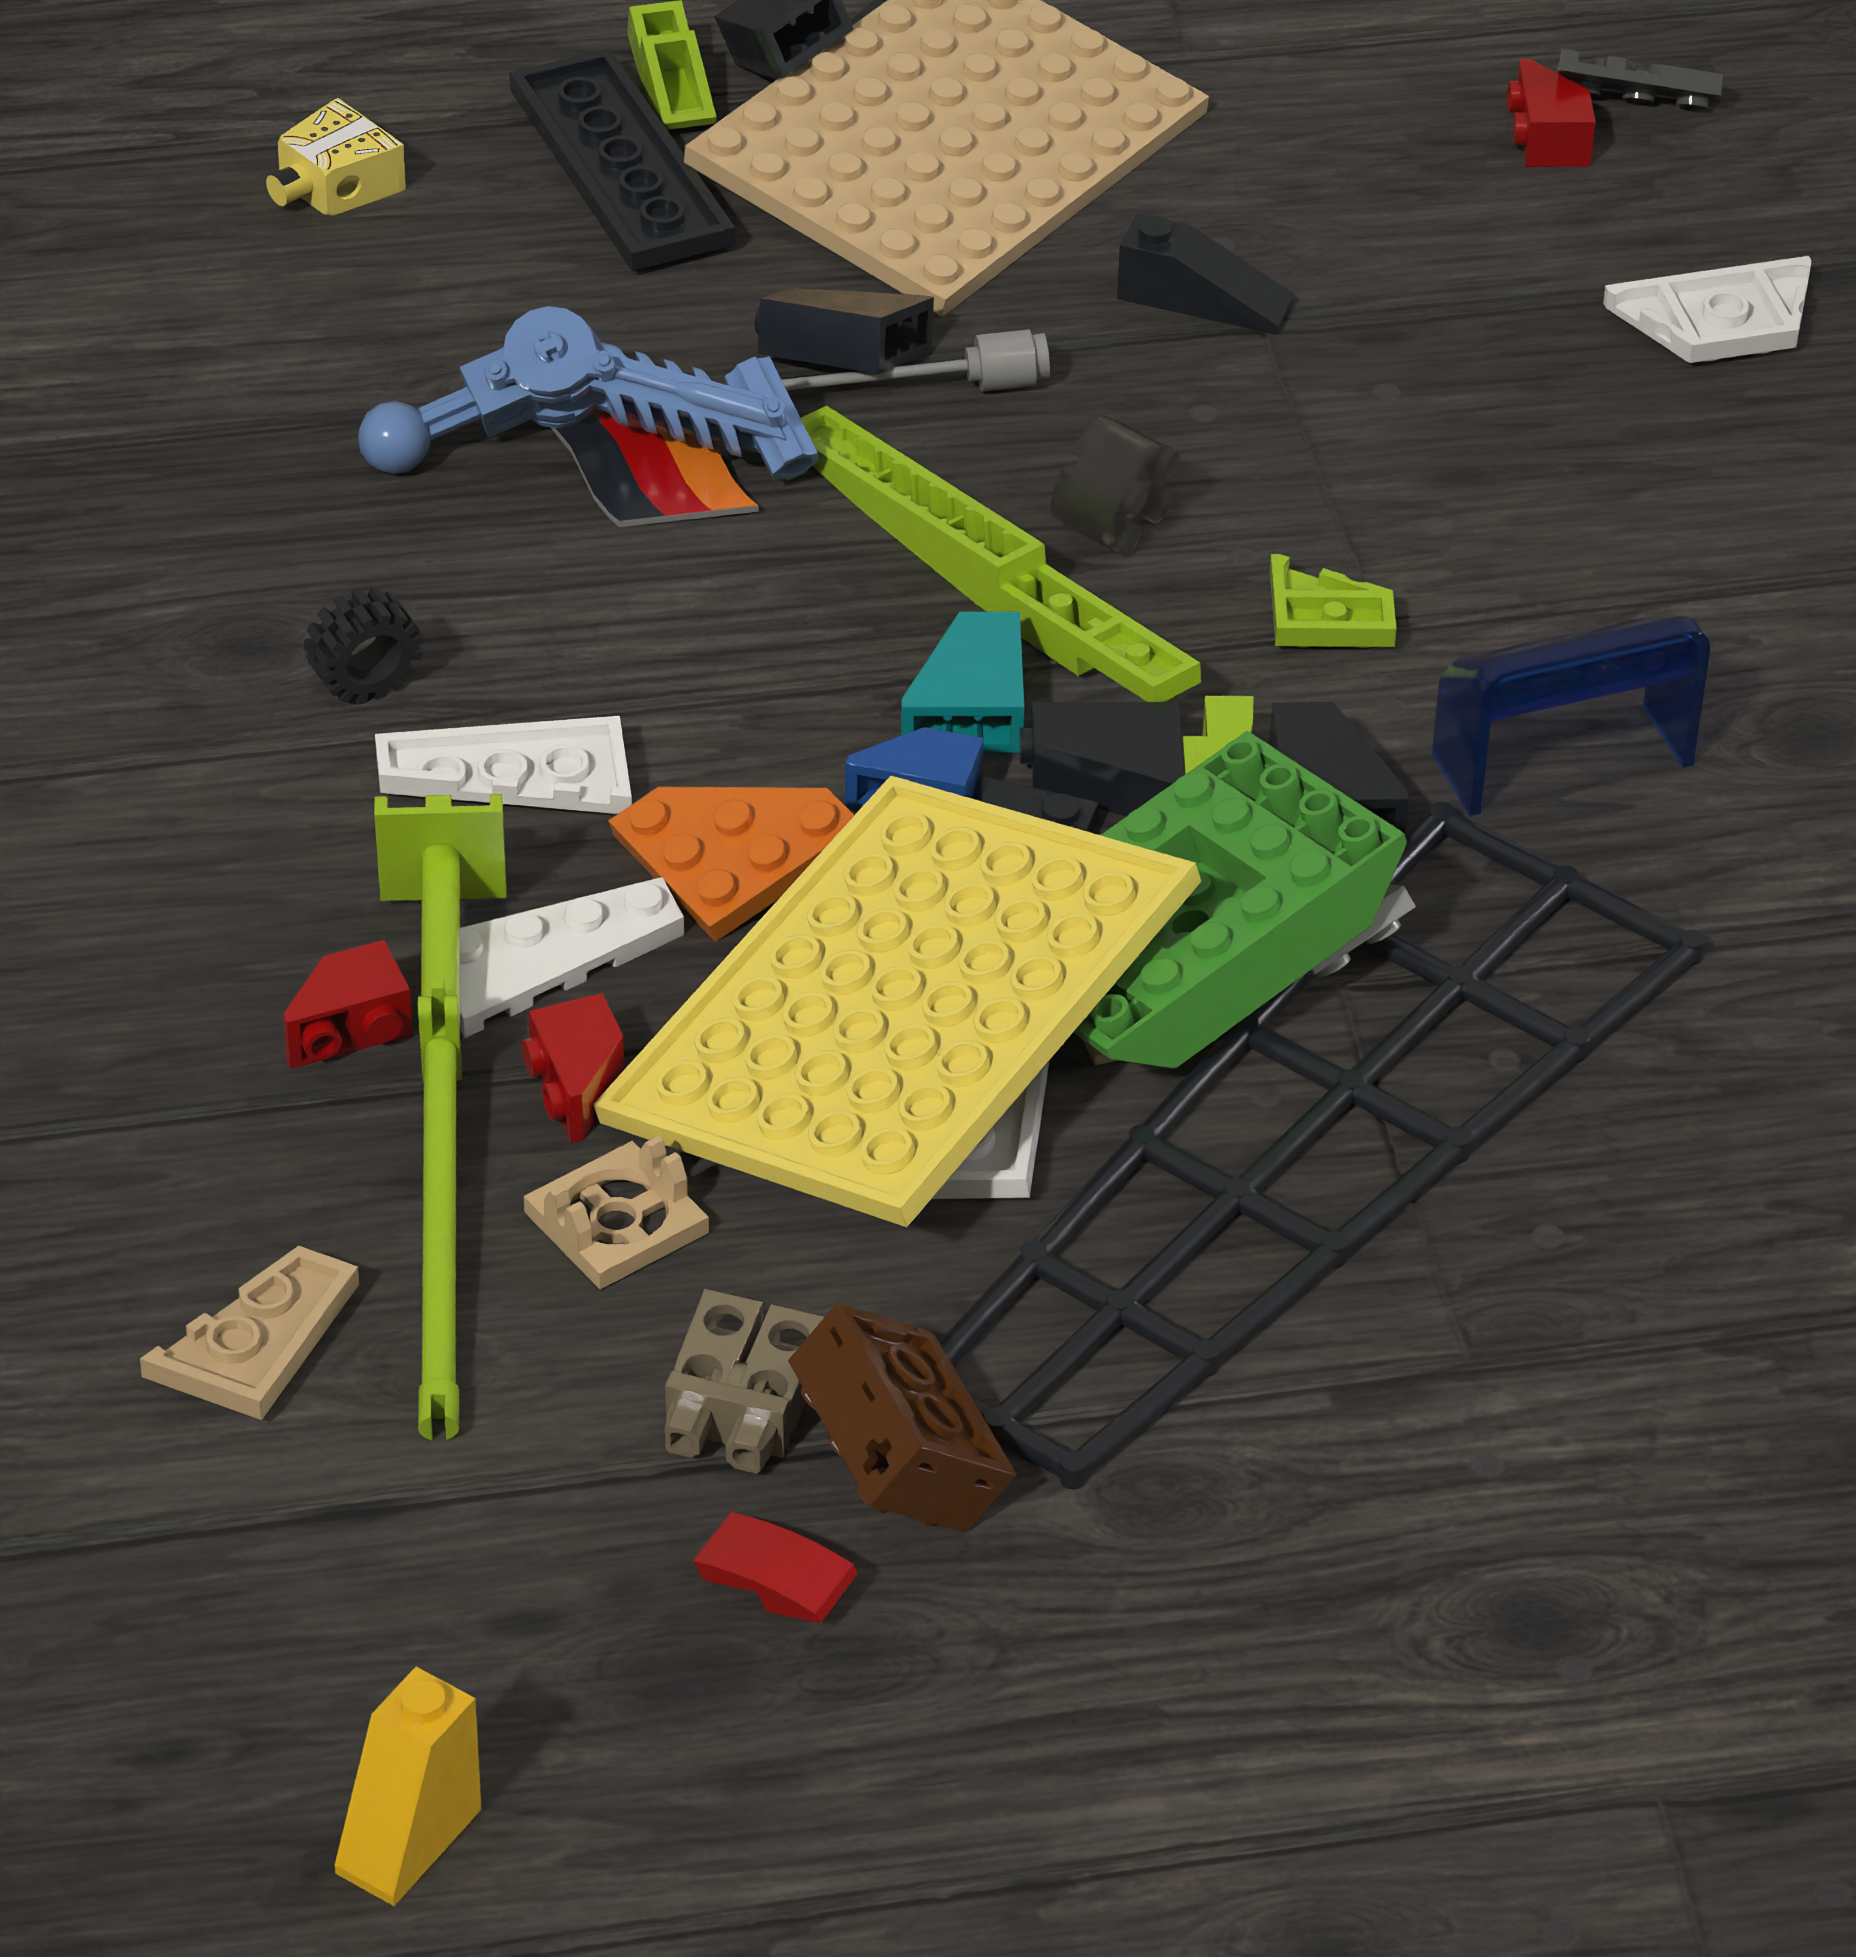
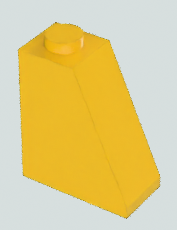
[335,1667,481,1906]

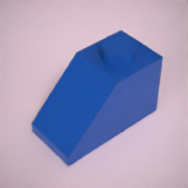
[845,727,984,812]

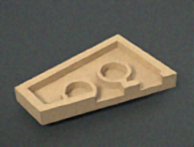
[140,1246,359,1420]

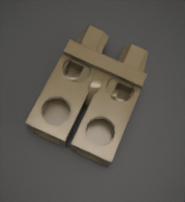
[665,1289,824,1474]

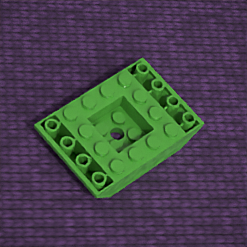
[1074,731,1407,1069]

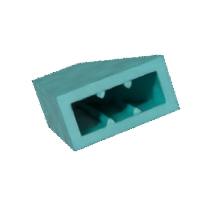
[901,612,1024,753]

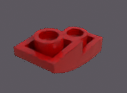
[693,1512,858,1623]

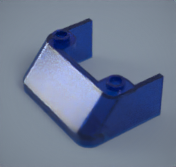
[1432,616,1710,816]

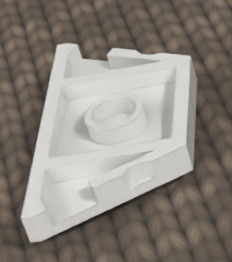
[1603,256,1811,363]

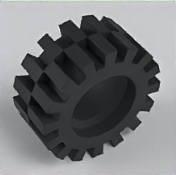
[304,587,424,704]

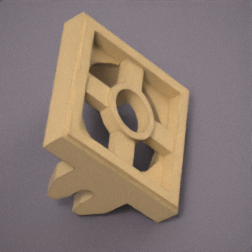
[524,1135,709,1290]

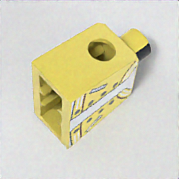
[266,98,406,216]

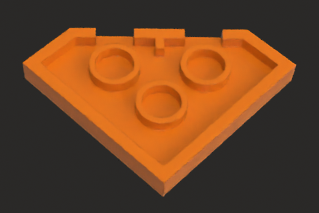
[608,787,854,942]

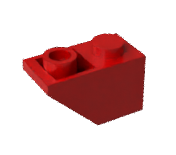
[1507,59,1596,167]
[283,940,413,1069]
[521,993,624,1143]

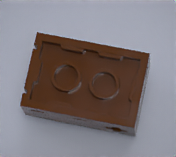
[788,1302,1017,1533]

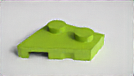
[1270,554,1396,648]

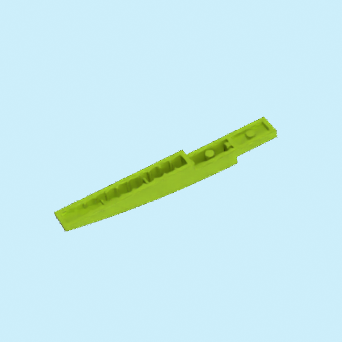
[801,406,1201,702]

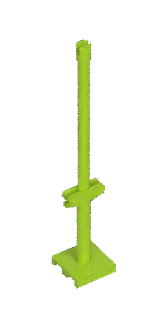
[374,794,507,1440]

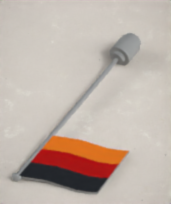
[550,329,1050,527]

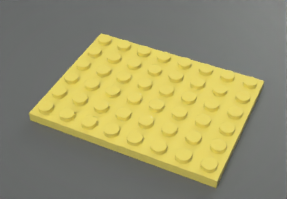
[593,776,1201,1227]

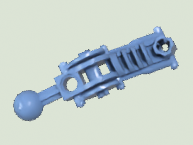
[357,306,819,481]

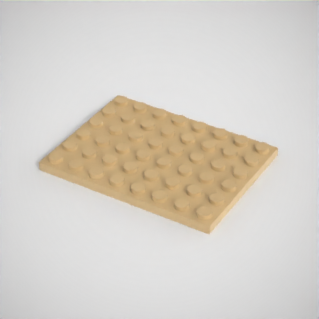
[684,0,1209,317]

